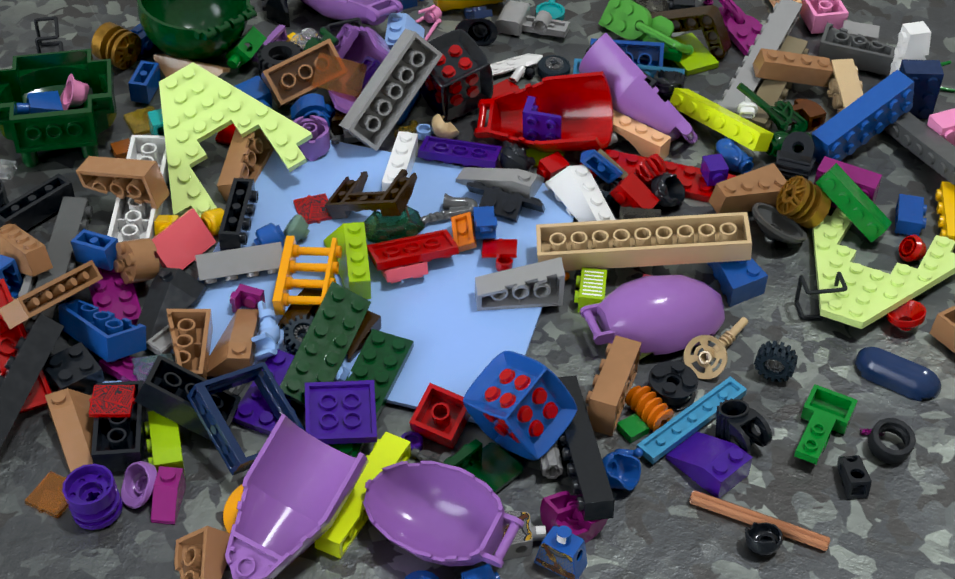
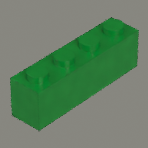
[815,163,892,243]

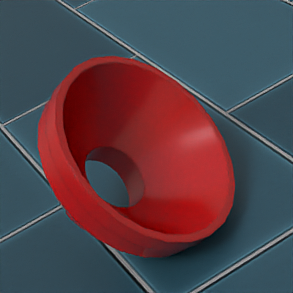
[886,300,926,331]

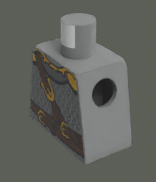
[492,510,546,560]

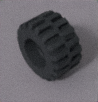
[257,41,303,80]

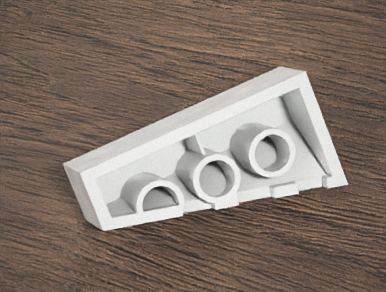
[890,21,931,74]
[545,165,616,222]

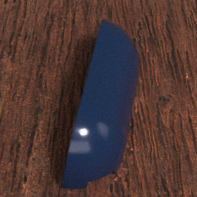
[855,347,941,401]

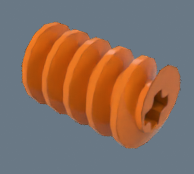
[625,386,674,432]

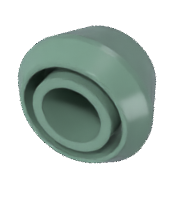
[283,215,310,242]

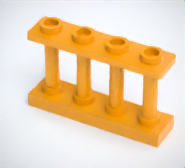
[272,236,342,315]

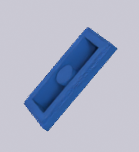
[580,149,623,184]

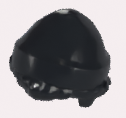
[652,70,687,101]
[499,140,536,172]
[650,172,685,208]

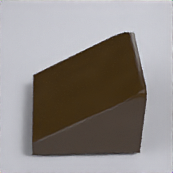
[331,112,346,135]

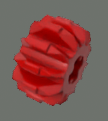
[632,154,667,185]

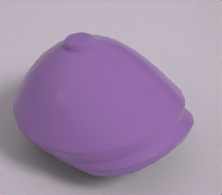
[121,461,157,509]

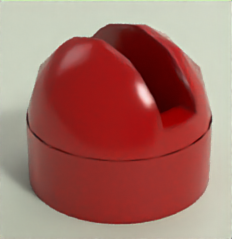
[496,258,513,272]

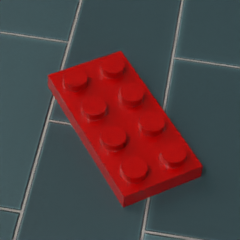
[367,229,459,271]

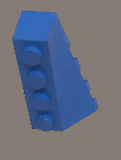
[590,38,664,67]

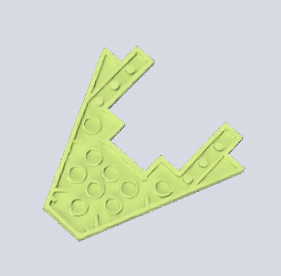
[159,62,313,218]
[812,206,955,329]

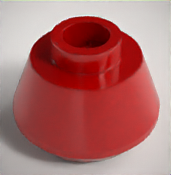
[899,234,926,262]

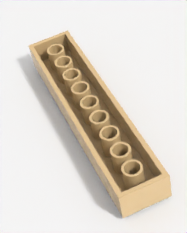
[536,212,752,271]

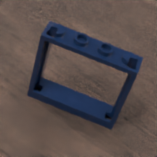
[187,362,306,476]

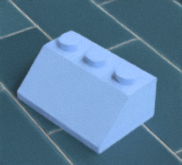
[385,12,425,50]

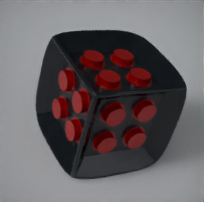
[419,29,493,122]

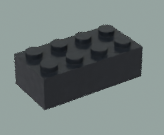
[134,355,241,441]
[91,380,146,472]

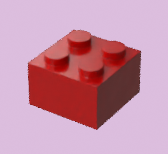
[409,383,470,450]

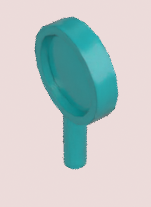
[535,0,565,21]

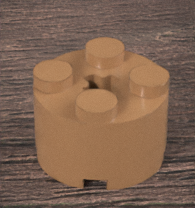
[113,238,160,284]

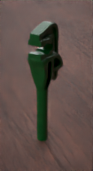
[737,82,808,134]

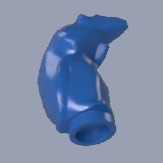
[716,137,754,174]

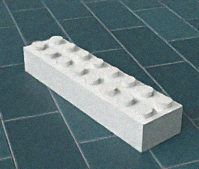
[107,135,169,242]

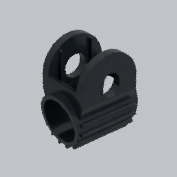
[776,132,817,180]
[715,398,772,455]

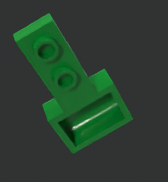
[794,384,858,465]

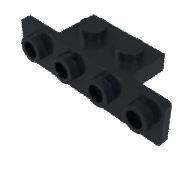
[466,181,545,222]

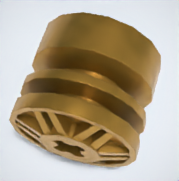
[91,22,142,70]
[776,175,832,229]

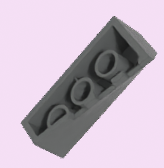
[818,22,895,76]

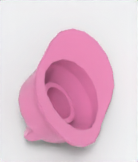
[60,74,89,110]

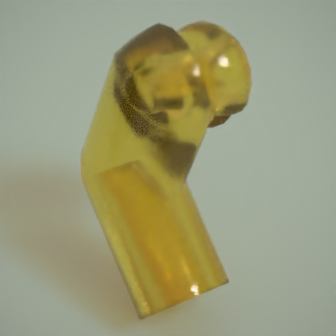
[394,120,418,138]

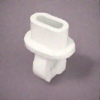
[737,96,758,118]

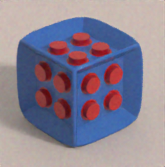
[463,351,577,460]

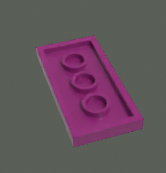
[89,267,142,325]

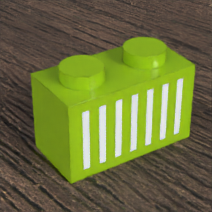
[574,267,607,312]

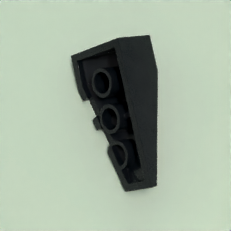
[136,268,207,341]

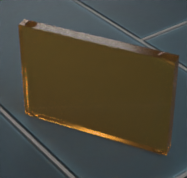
[312,53,367,98]

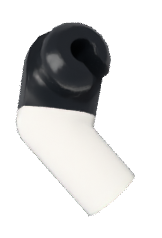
[509,66,535,84]

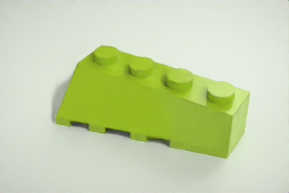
[323,222,371,299]

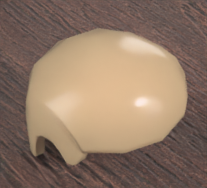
[431,114,460,139]

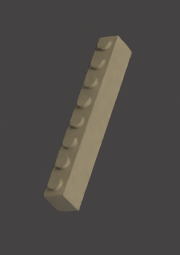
[745,35,809,131]

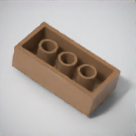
[261,38,348,109]
[586,335,642,436]

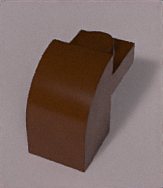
[788,99,827,132]

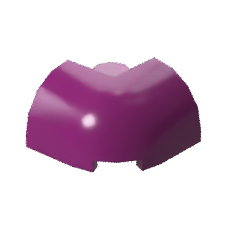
[540,491,608,543]

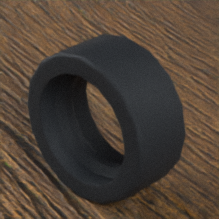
[868,418,916,464]

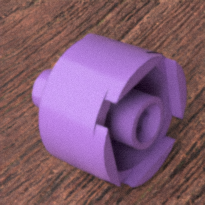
[293,115,330,161]

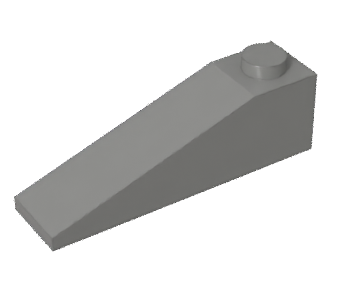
[456,167,544,199]

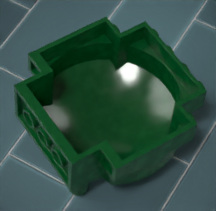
[0,49,117,167]

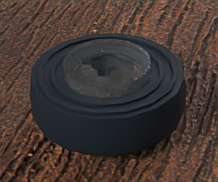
[537,55,571,79]

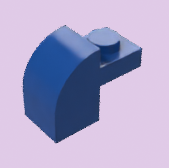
[290,93,335,125]
[472,206,497,240]

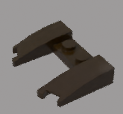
[325,169,417,219]
[278,288,381,362]

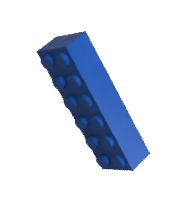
[812,70,914,164]

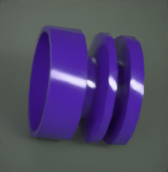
[62,464,123,530]

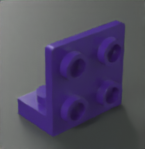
[522,96,562,141]

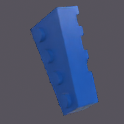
[707,258,768,307]
[59,299,147,362]

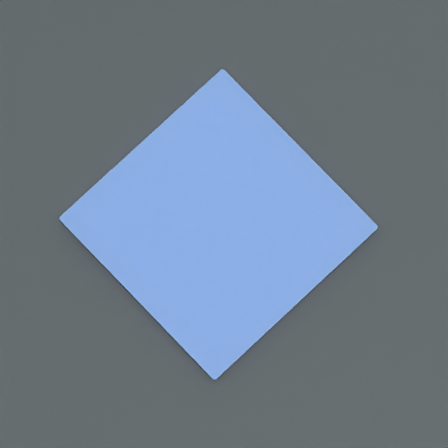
[170,140,575,423]

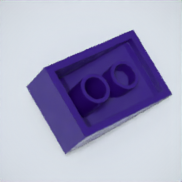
[665,432,753,499]

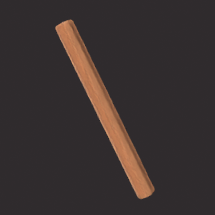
[689,490,830,551]

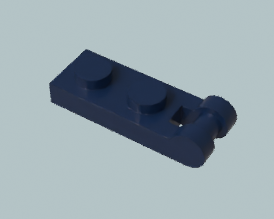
[464,6,493,19]

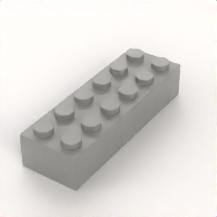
[339,29,443,151]

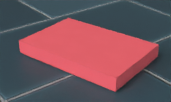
[151,208,216,270]

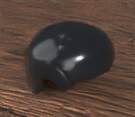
[745,522,783,556]

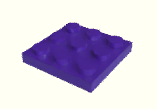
[305,380,377,444]

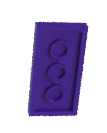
[418,135,502,168]
[232,349,295,436]

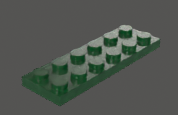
[279,281,371,408]

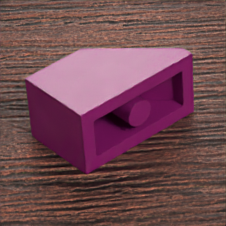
[151,466,186,525]

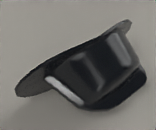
[455,18,498,46]

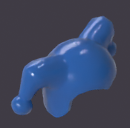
[602,448,643,491]

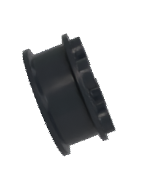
[647,361,698,411]

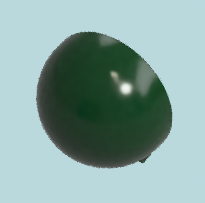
[137,0,257,61]

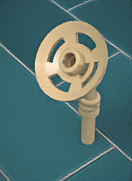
[684,317,749,379]

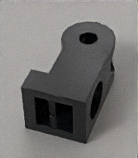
[837,455,872,500]

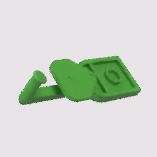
[598,0,694,55]

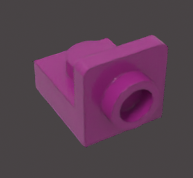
[230,284,265,313]

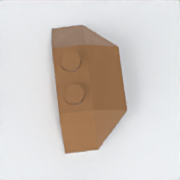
[153,54,230,78]

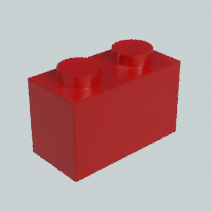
[609,172,660,219]

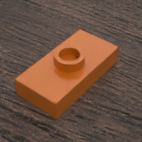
[451,212,477,252]

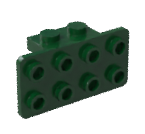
[443,439,523,494]

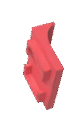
[380,262,428,284]

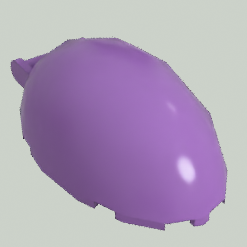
[580,275,725,356]
[363,461,525,568]

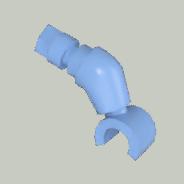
[251,300,280,361]

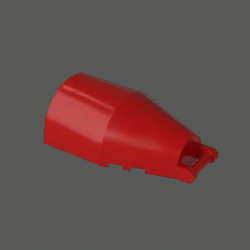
[474,71,613,153]

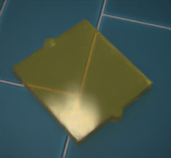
[123,106,155,135]

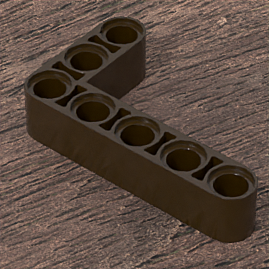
[642,5,732,60]

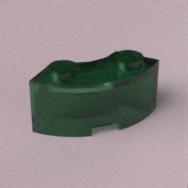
[364,206,425,243]

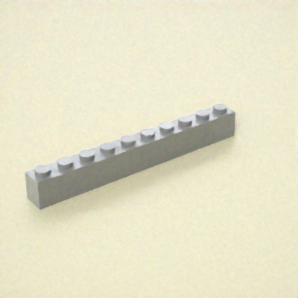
[718,0,803,115]

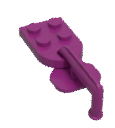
[703,0,762,56]

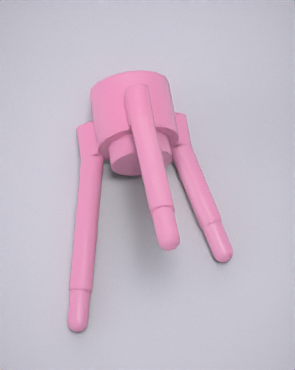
[415,4,442,41]

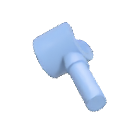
[335,359,352,381]

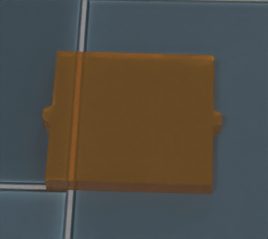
[25,471,68,518]

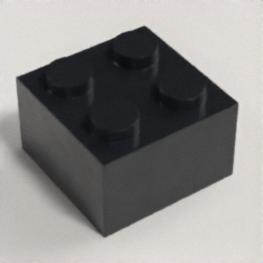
[42,342,105,395]

